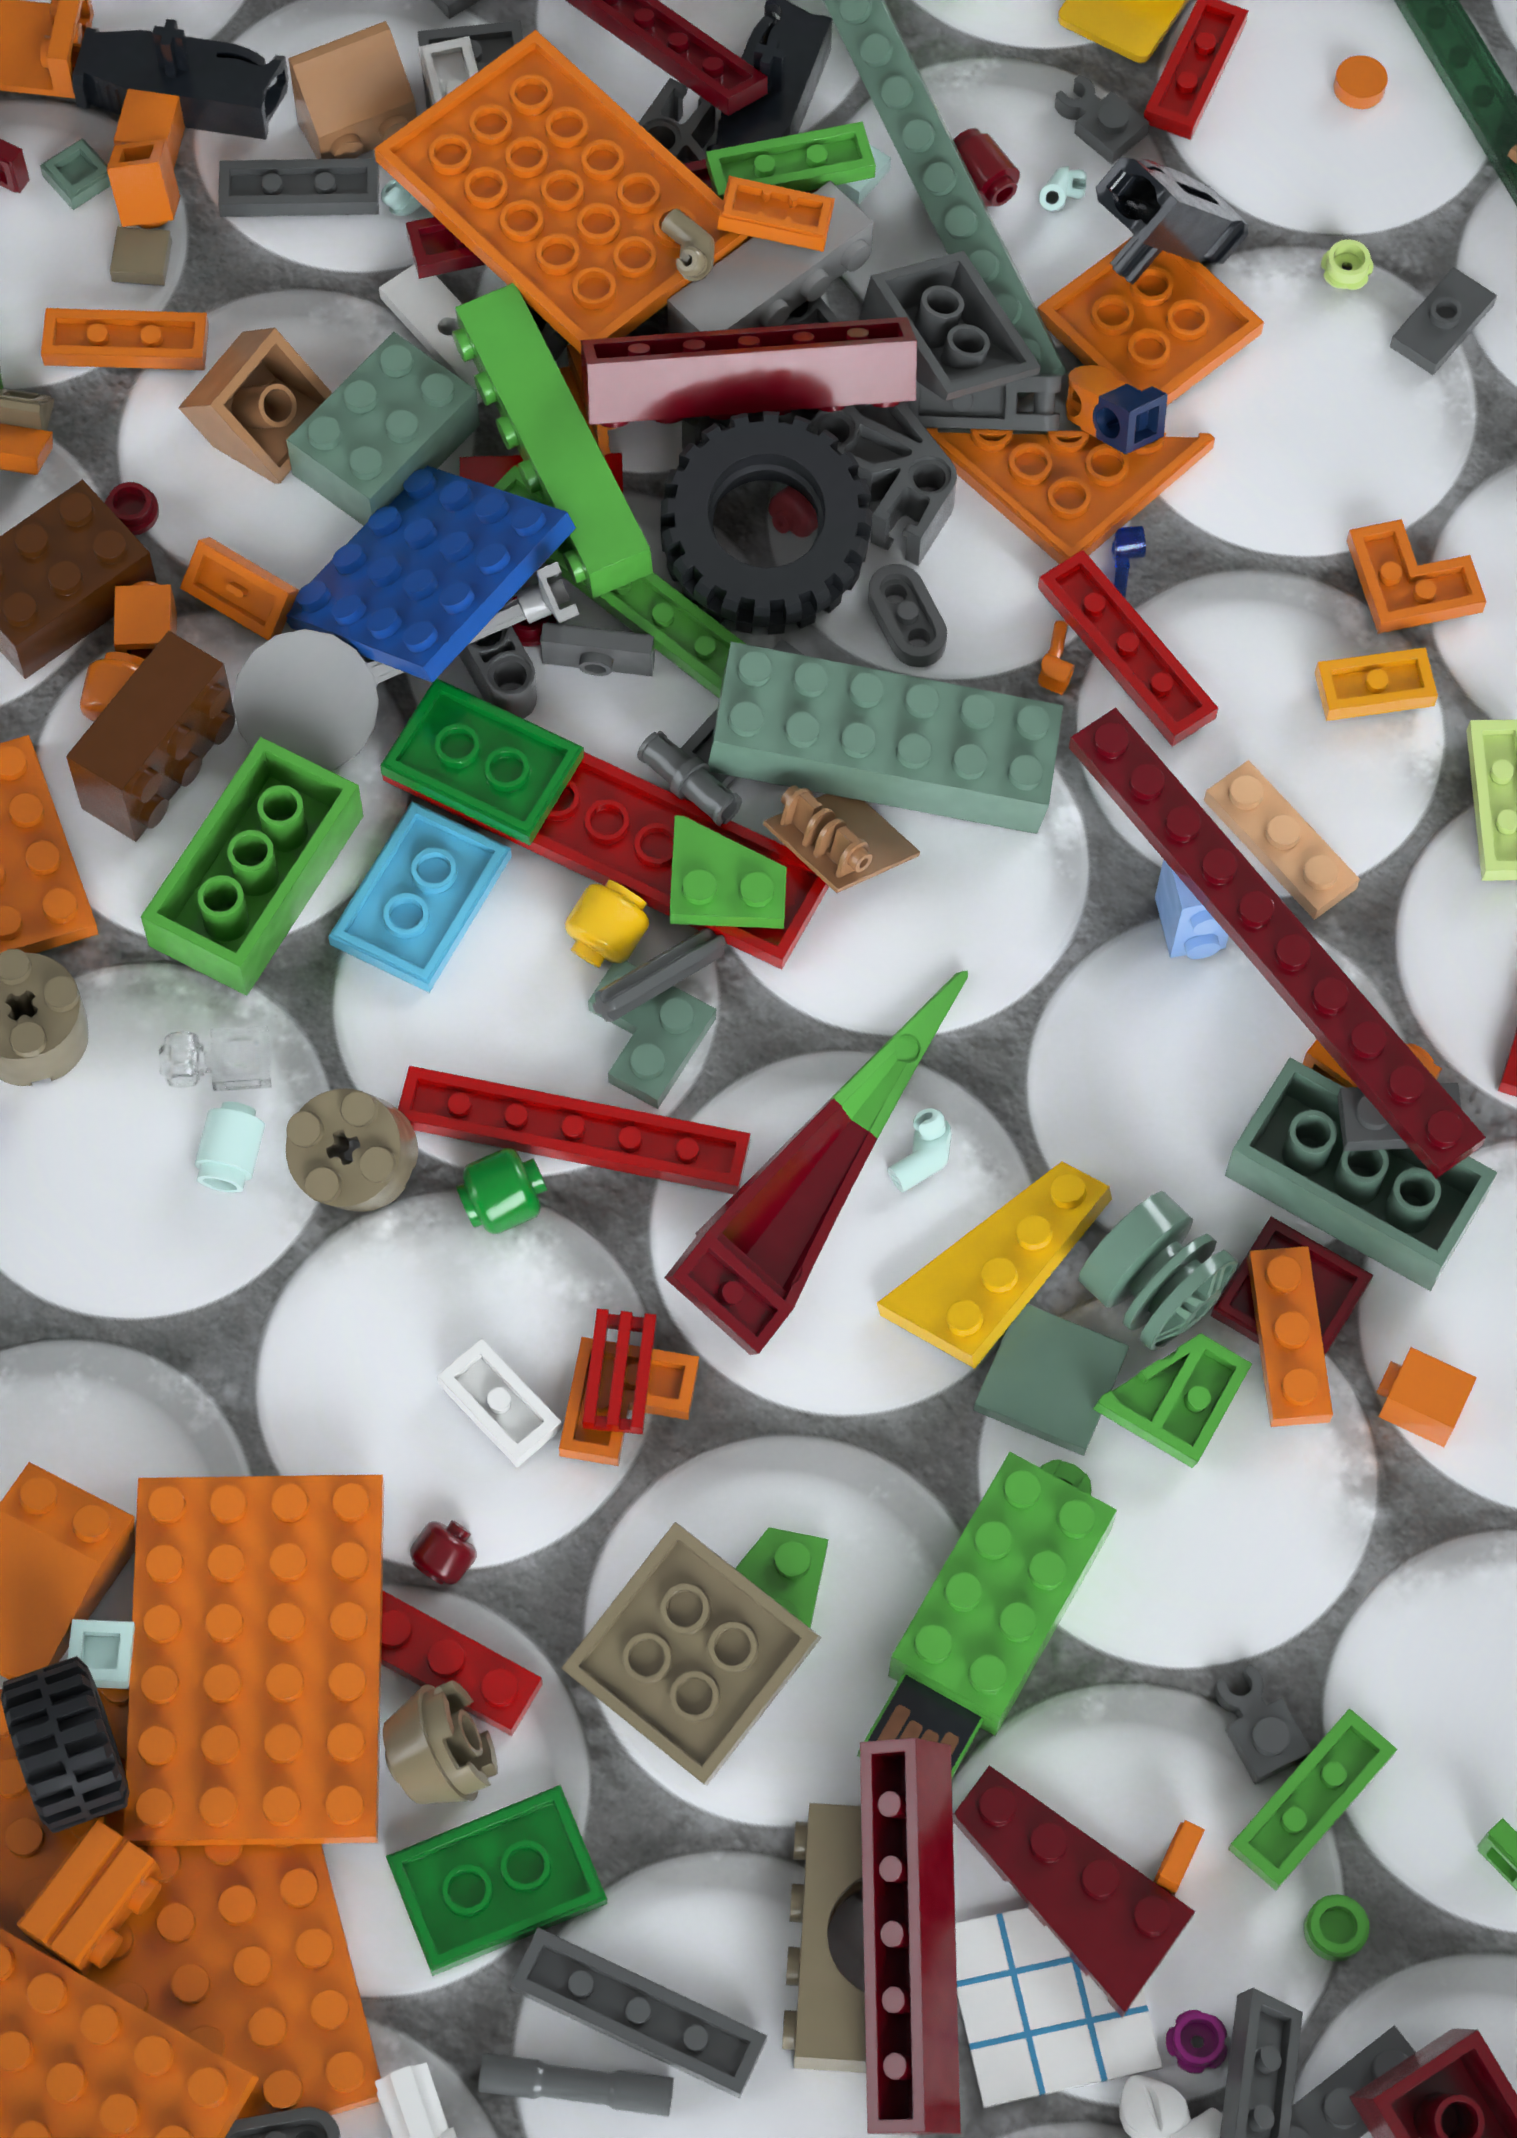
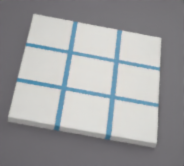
[955,1907,1163,2108]

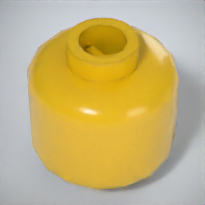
[565,879,649,968]

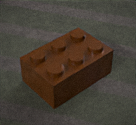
[0,479,157,679]
[66,631,236,842]

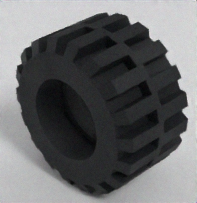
[1,1656,129,1833]

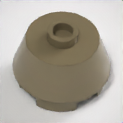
[383,1681,498,1804]

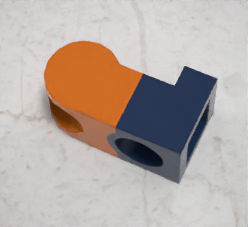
[1065,365,1168,454]

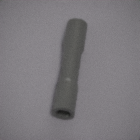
[478,2053,674,2117]

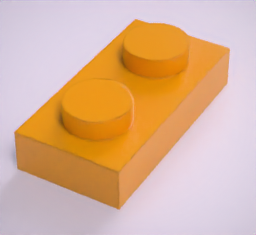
[1315,647,1438,721]

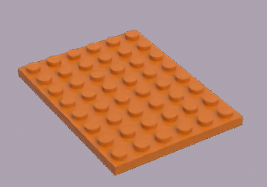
[0,1688,381,2120]

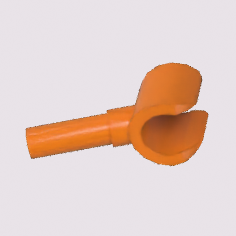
[1037,620,1075,695]

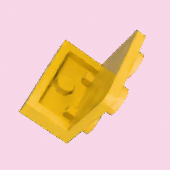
[1058,0,1189,63]

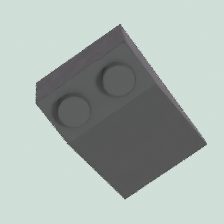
[858,251,1041,401]

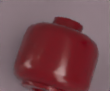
[410,1520,477,1585]

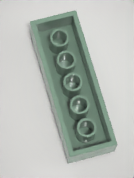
[708,642,1063,834]

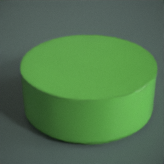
[1304,1894,1370,1962]

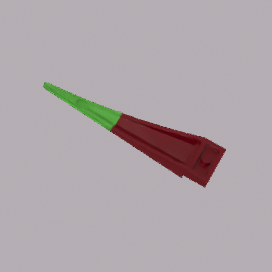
[664,970,968,1355]

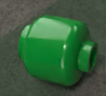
[456,1148,548,1234]

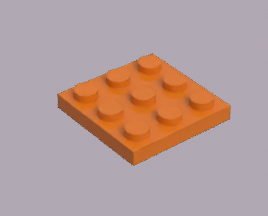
[1037,237,1264,405]

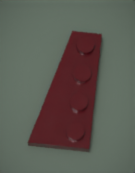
[953,1765,1195,2018]

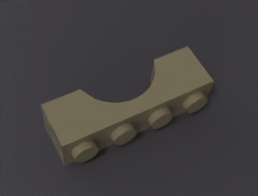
[782,1803,866,2073]

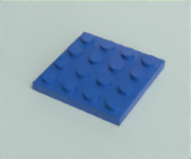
[286,465,576,683]

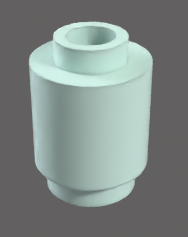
[195,1102,265,1193]

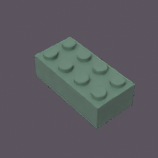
[1225,1057,1498,1291]

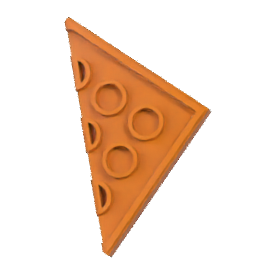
[926,428,1215,564]

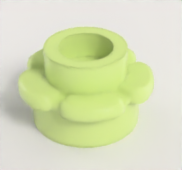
[1321,239,1374,290]

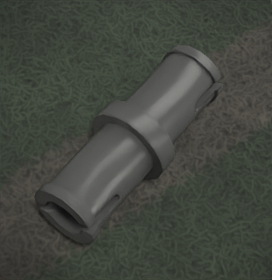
[637,731,742,826]

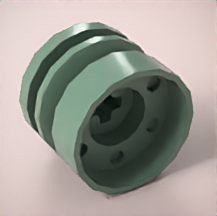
[1078,1191,1238,1351]

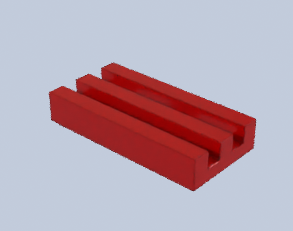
[582,1308,657,1435]

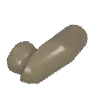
[661,209,715,281]

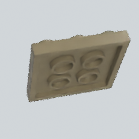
[561,1522,822,1785]

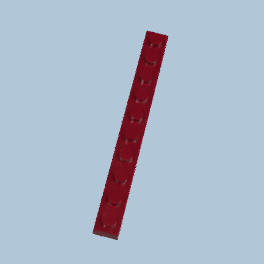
[1069,707,1486,1179]

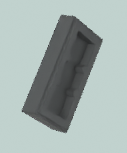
[1390,267,1497,375]
[540,622,655,676]

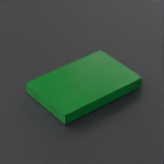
[380,678,584,845]
[386,1785,608,1976]

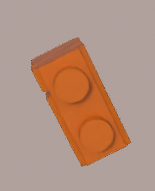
[16,1819,162,1977]

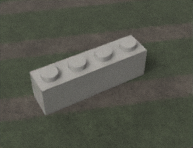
[667,181,873,334]

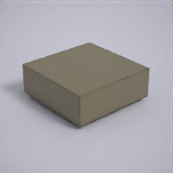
[110,227,172,286]

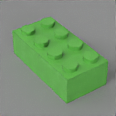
[141,737,364,996]

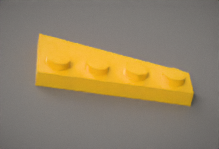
[877,1161,1112,1369]

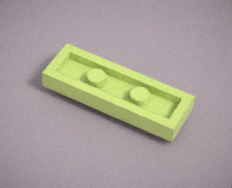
[1466,720,1517,881]

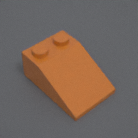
[0,1462,135,1680]

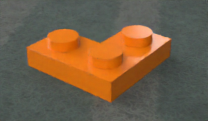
[1346,519,1487,634]
[559,1337,699,1466]

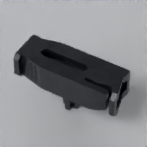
[705,0,832,153]
[72,19,289,140]
[1096,157,1248,284]

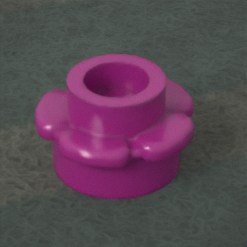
[1165,2010,1228,2074]

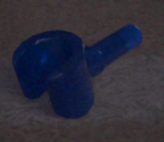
[1111,526,1146,599]

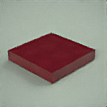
[1211,1216,1373,1356]

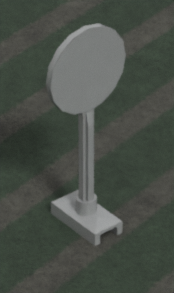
[232,562,580,771]

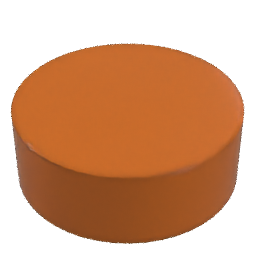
[1334,55,1388,109]

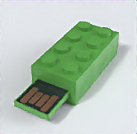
[857,1452,1117,1777]

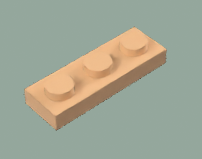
[1204,760,1360,920]

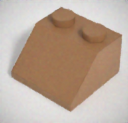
[288,21,417,159]
[178,328,332,484]

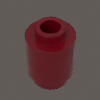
[953,128,1020,207]

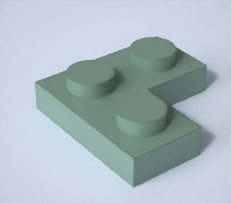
[588,961,716,1109]

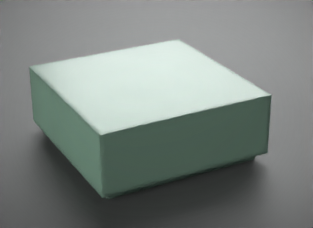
[40,138,111,210]

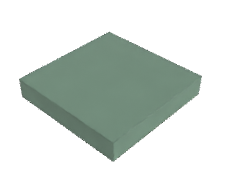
[973,1304,1129,1456]

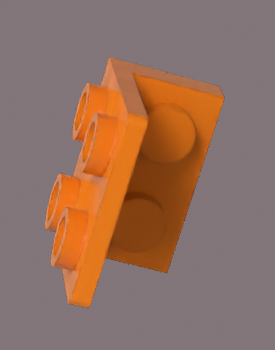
[0,0,94,99]

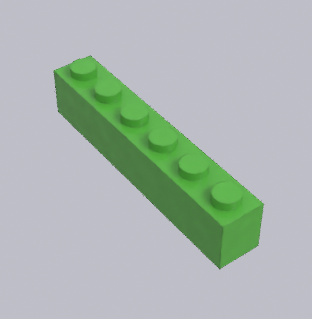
[452,283,653,599]

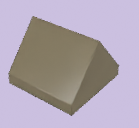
[0,388,54,431]

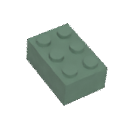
[286,332,480,526]

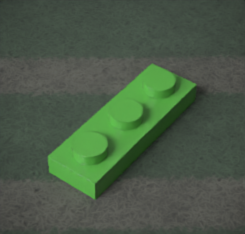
[706,121,876,200]
[1228,1708,1397,1891]

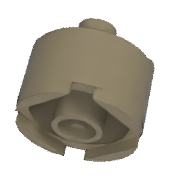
[0,949,88,1086]
[286,1088,418,1212]

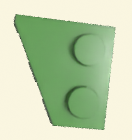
[1093,1333,1252,1468]

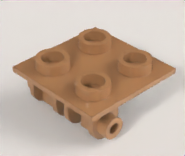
[763,785,920,893]

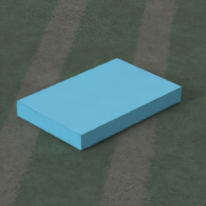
[328,801,512,993]

